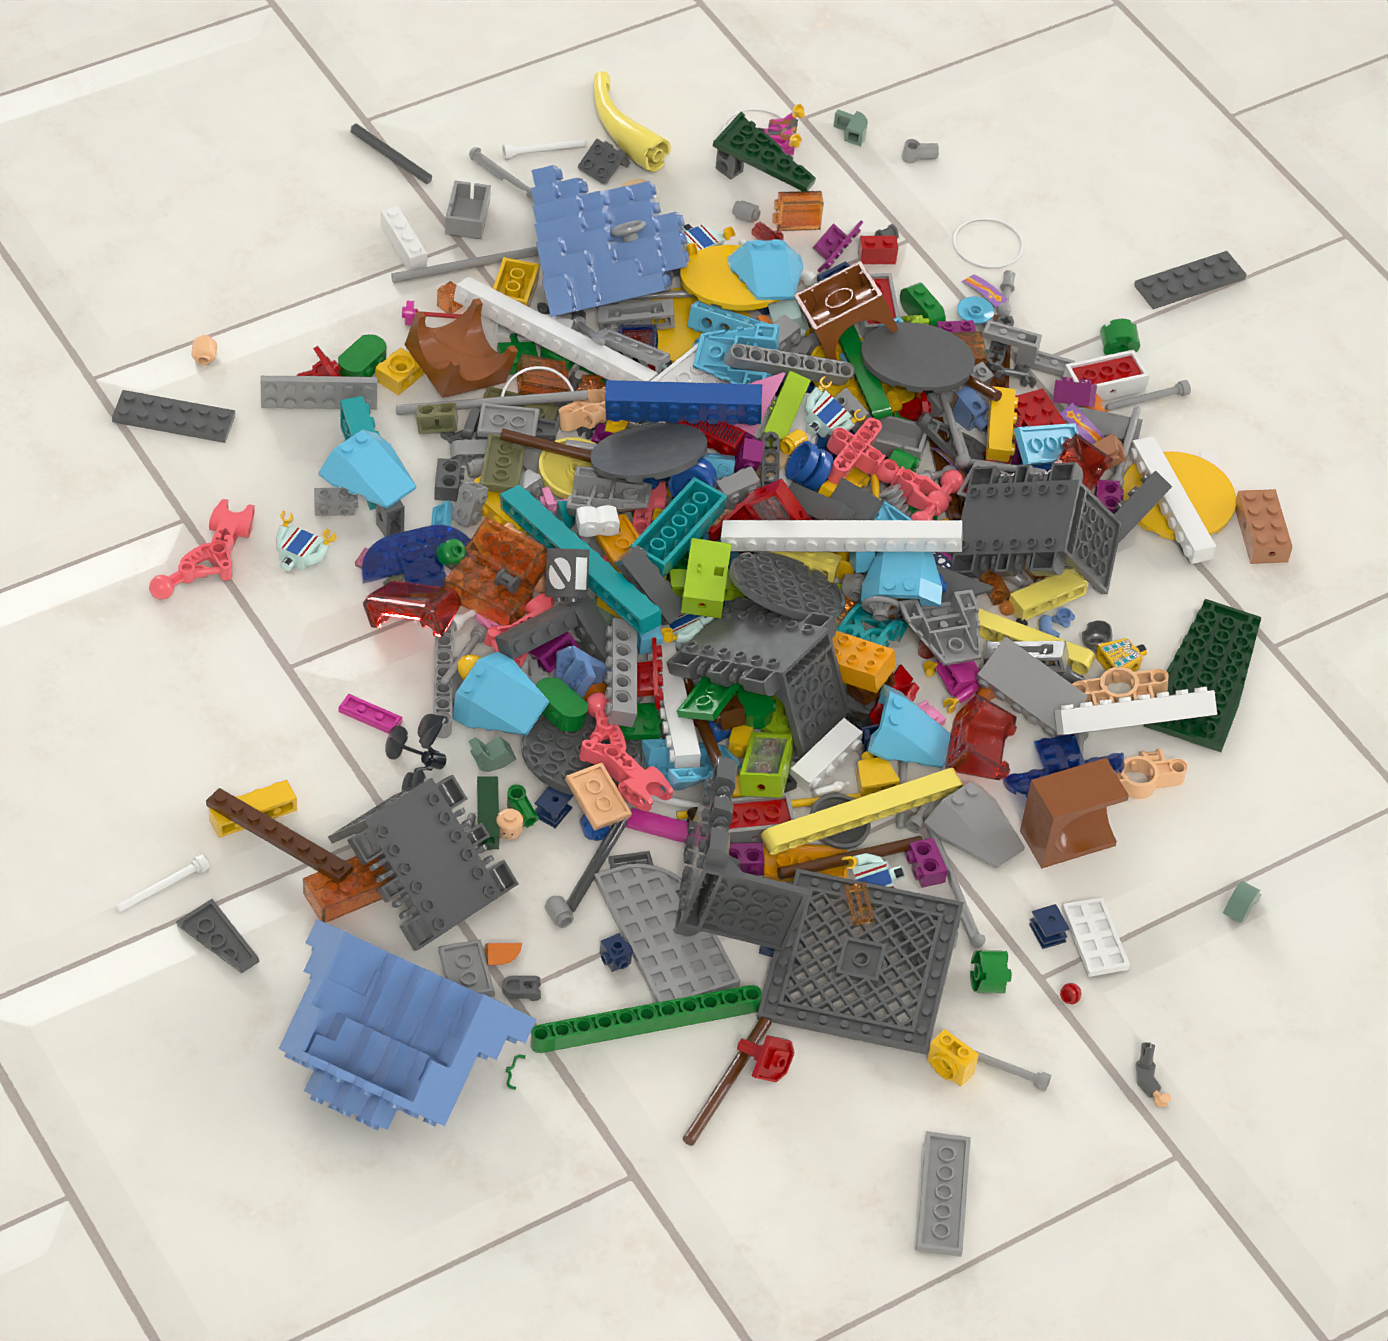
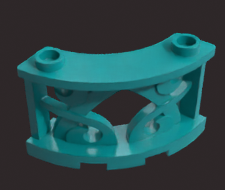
[837,603,909,647]

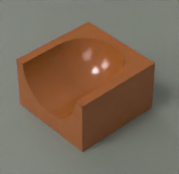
[1020,758,1129,869]

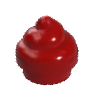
[1060,983,1082,1004]

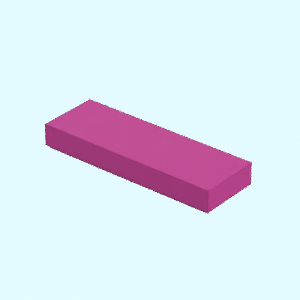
[338,694,403,734]
[626,807,689,843]

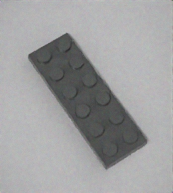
[1134,251,1246,309]
[112,390,235,443]

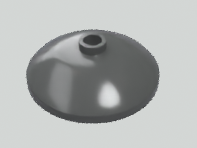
[810,793,871,849]

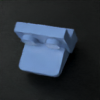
[554,646,608,698]

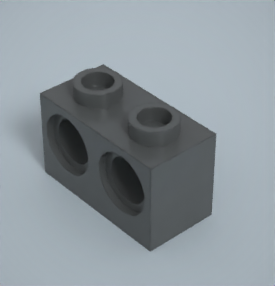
[715,149,744,180]
[434,458,465,502]

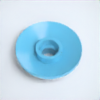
[957,296,994,324]

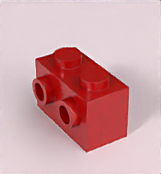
[858,236,898,264]

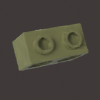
[416,402,458,434]

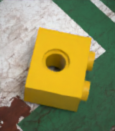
[375,347,424,396]
[927,1029,979,1086]

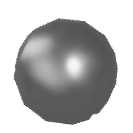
[1082,620,1113,650]

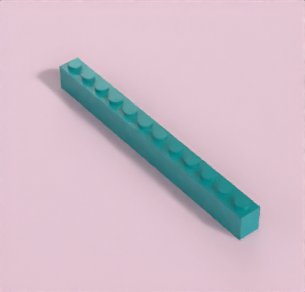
[500,485,662,635]

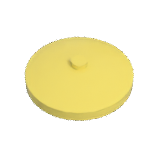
[538,437,596,499]

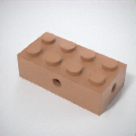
[1235,489,1293,564]

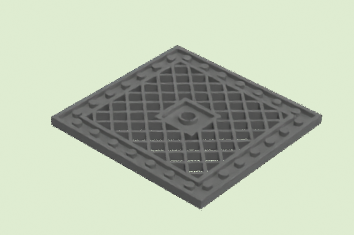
[757,869,964,1055]

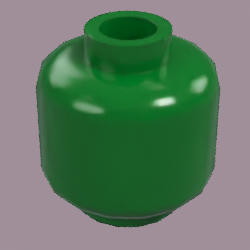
[437,539,466,567]

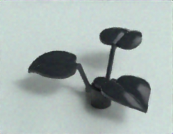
[385,714,447,791]

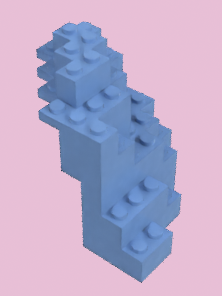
[531,165,690,317]
[279,919,536,1131]

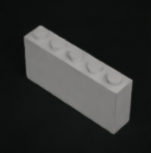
[975,637,1088,738]

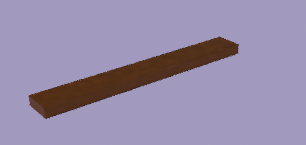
[928,417,964,521]

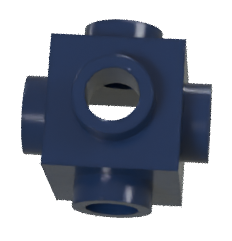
[600,933,633,972]

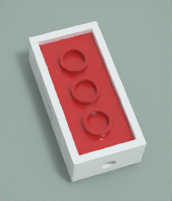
[1063,350,1149,406]

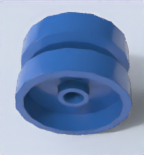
[785,441,833,491]
[669,458,717,498]

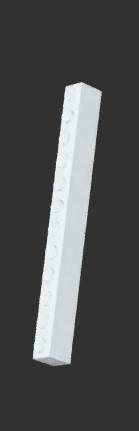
[453,277,658,381]
[721,520,963,552]

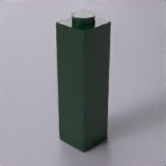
[477,776,500,850]

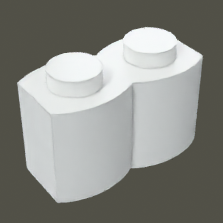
[575,505,620,537]

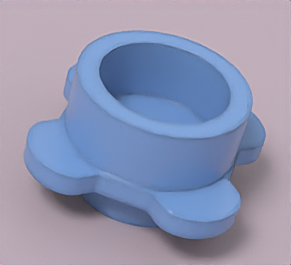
[1052,607,1075,628]

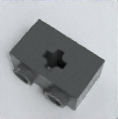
[376,500,405,539]

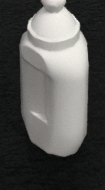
[812,780,850,797]

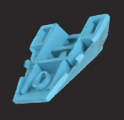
[728,239,804,300]
[693,323,779,384]
[318,429,416,508]
[861,552,942,607]
[452,651,549,735]
[868,684,951,768]
[641,739,742,791]

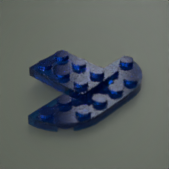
[361,525,478,607]
[1002,733,1125,798]

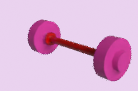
[402,300,462,325]

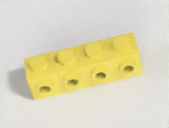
[760,551,841,584]
[1008,567,1088,620]

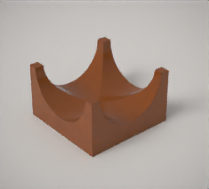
[794,261,898,360]
[405,298,518,398]

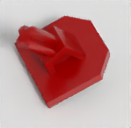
[296,345,342,377]
[898,390,931,421]
[737,1035,795,1082]

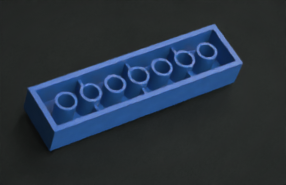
[605,380,762,425]

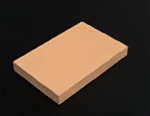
[565,763,632,831]

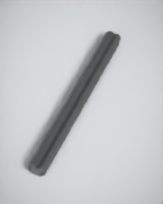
[351,123,432,184]
[566,819,627,912]

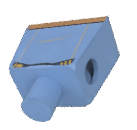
[950,386,988,432]

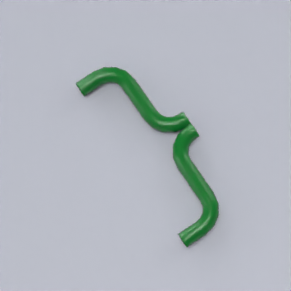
[505,1054,526,1090]

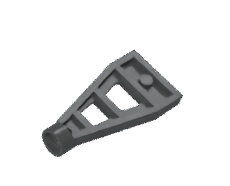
[916,411,986,474]

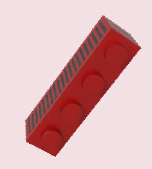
[666,420,746,457]

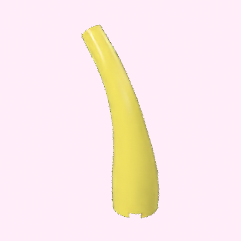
[594,71,671,172]

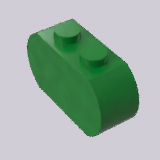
[900,282,946,327]
[338,334,387,377]
[536,677,588,732]
[735,685,776,729]

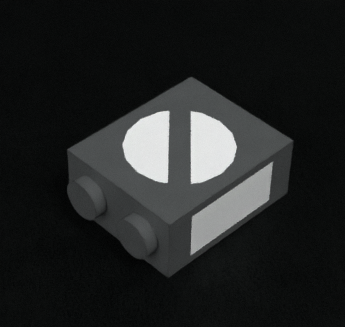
[545,548,589,602]

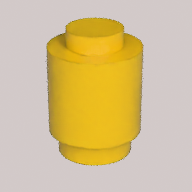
[780,429,808,455]

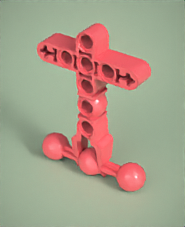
[827,418,964,521]

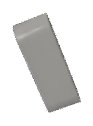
[450,439,488,466]

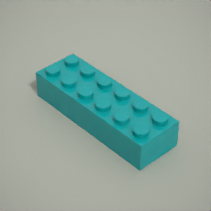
[340,396,379,510]
[630,477,727,578]

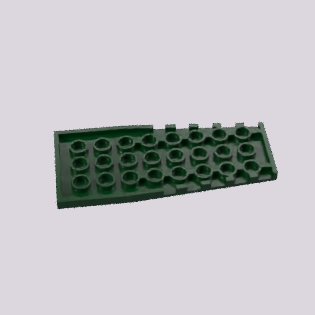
[1144,599,1261,753]

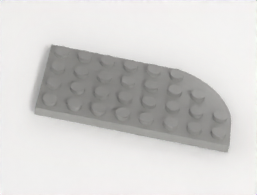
[594,864,741,1002]

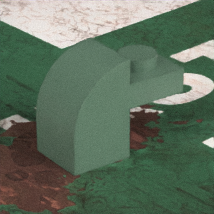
[833,109,868,147]
[469,736,516,772]
[1223,881,1262,923]

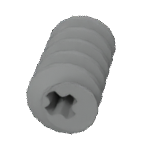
[879,484,912,518]

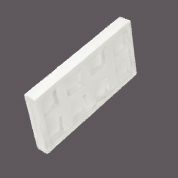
[1062,897,1130,977]

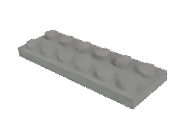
[260,376,377,409]
[916,1131,971,1257]

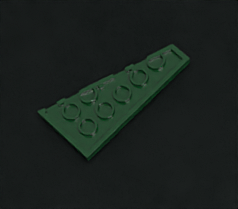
[713,111,816,193]

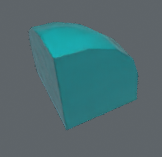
[556,500,576,530]

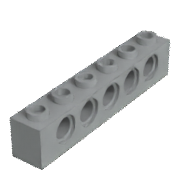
[605,618,637,727]

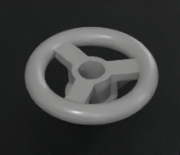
[610,220,646,242]
[861,596,900,621]

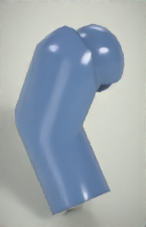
[1039,615,1060,638]

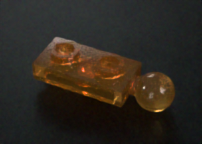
[978,569,1014,616]

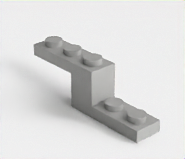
[982,320,1075,377]

